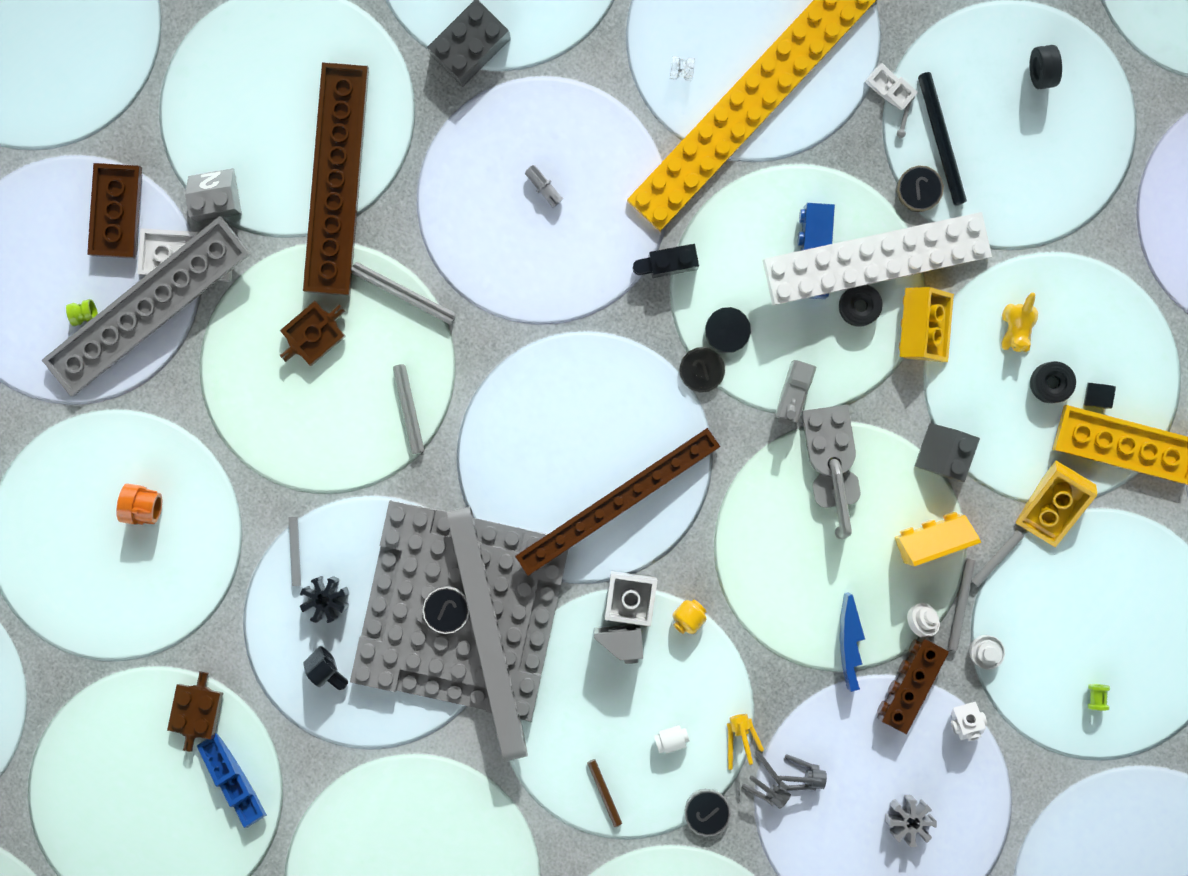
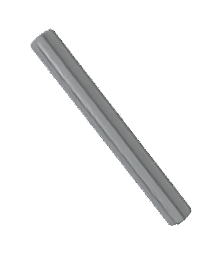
[351,262,456,324]

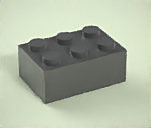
[427,0,511,87]

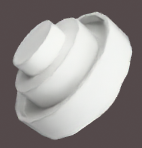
[907,603,940,638]
[969,635,1005,670]

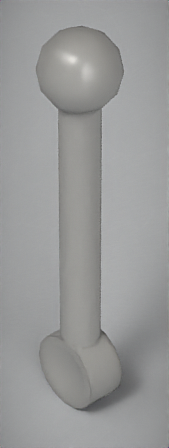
[897,96,915,138]

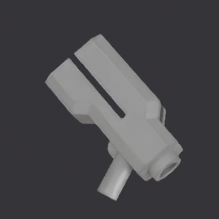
[775,360,817,426]

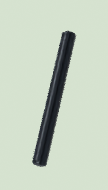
[918,72,967,206]

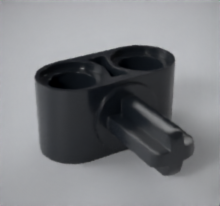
[303,646,348,690]

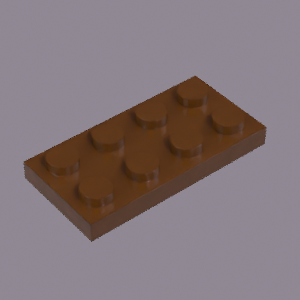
[87,163,142,259]

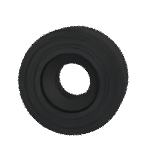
[1029,45,1062,89]
[839,285,883,327]
[1030,361,1076,403]

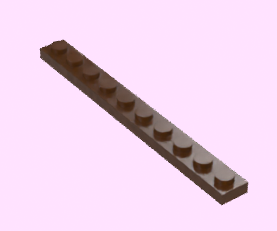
[515,428,721,576]

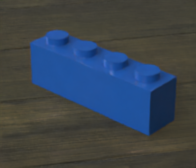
[797,203,835,299]

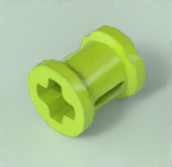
[1088,684,1110,711]

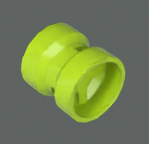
[66,299,98,326]

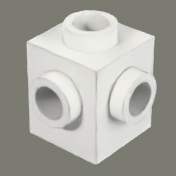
[951,702,987,741]

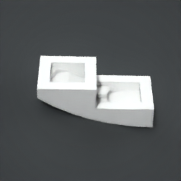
[864,63,918,110]

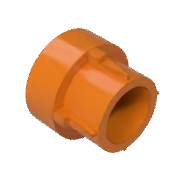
[116,483,163,525]

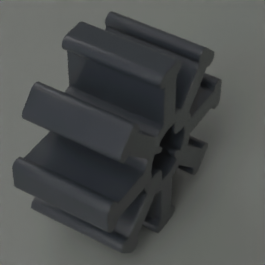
[300,576,349,623]

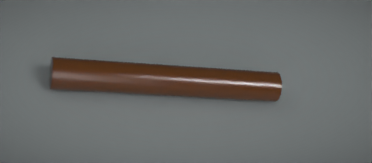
[587,759,622,827]

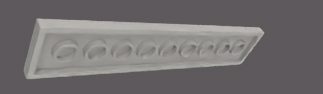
[41,216,251,396]

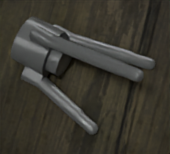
[742,750,791,809]
[777,754,827,791]

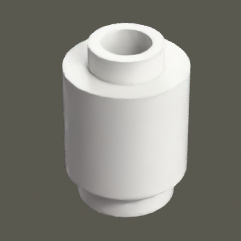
[654,725,690,754]

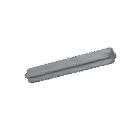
[393,364,424,454]

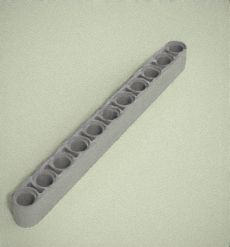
[447,506,528,762]

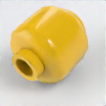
[672,599,707,634]

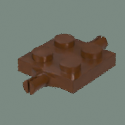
[280,301,346,366]
[167,671,223,752]

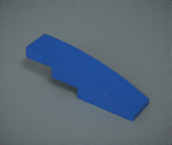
[840,592,865,692]
[197,733,267,828]

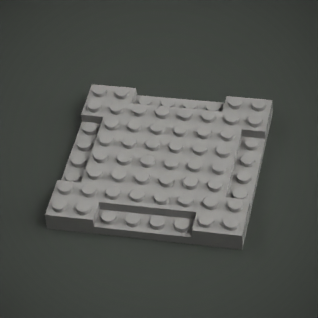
[350,500,569,722]

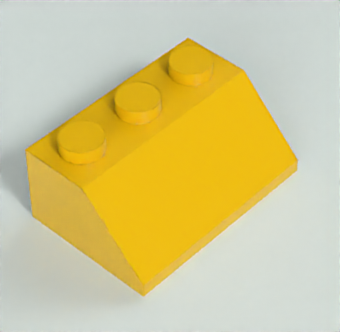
[899,287,954,362]
[895,512,981,567]

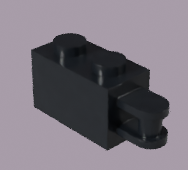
[632,243,699,278]

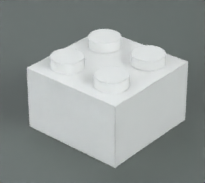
[604,571,658,626]

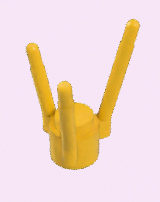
[727,714,764,770]

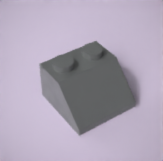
[914,423,980,482]

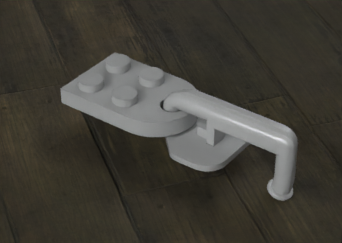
[801,404,861,539]

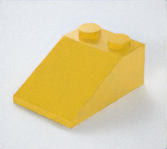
[1015,461,1098,548]

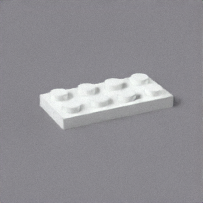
[137,228,232,281]

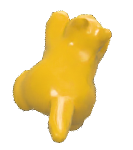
[1001,292,1038,352]

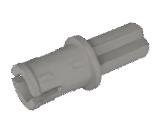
[525,165,564,208]

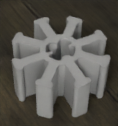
[885,795,937,847]

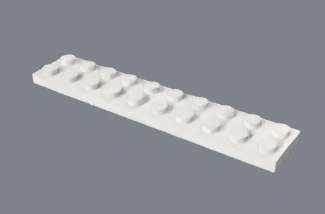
[762,212,992,306]

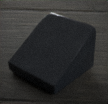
[1084,383,1116,409]

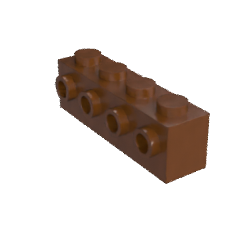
[877,637,949,735]

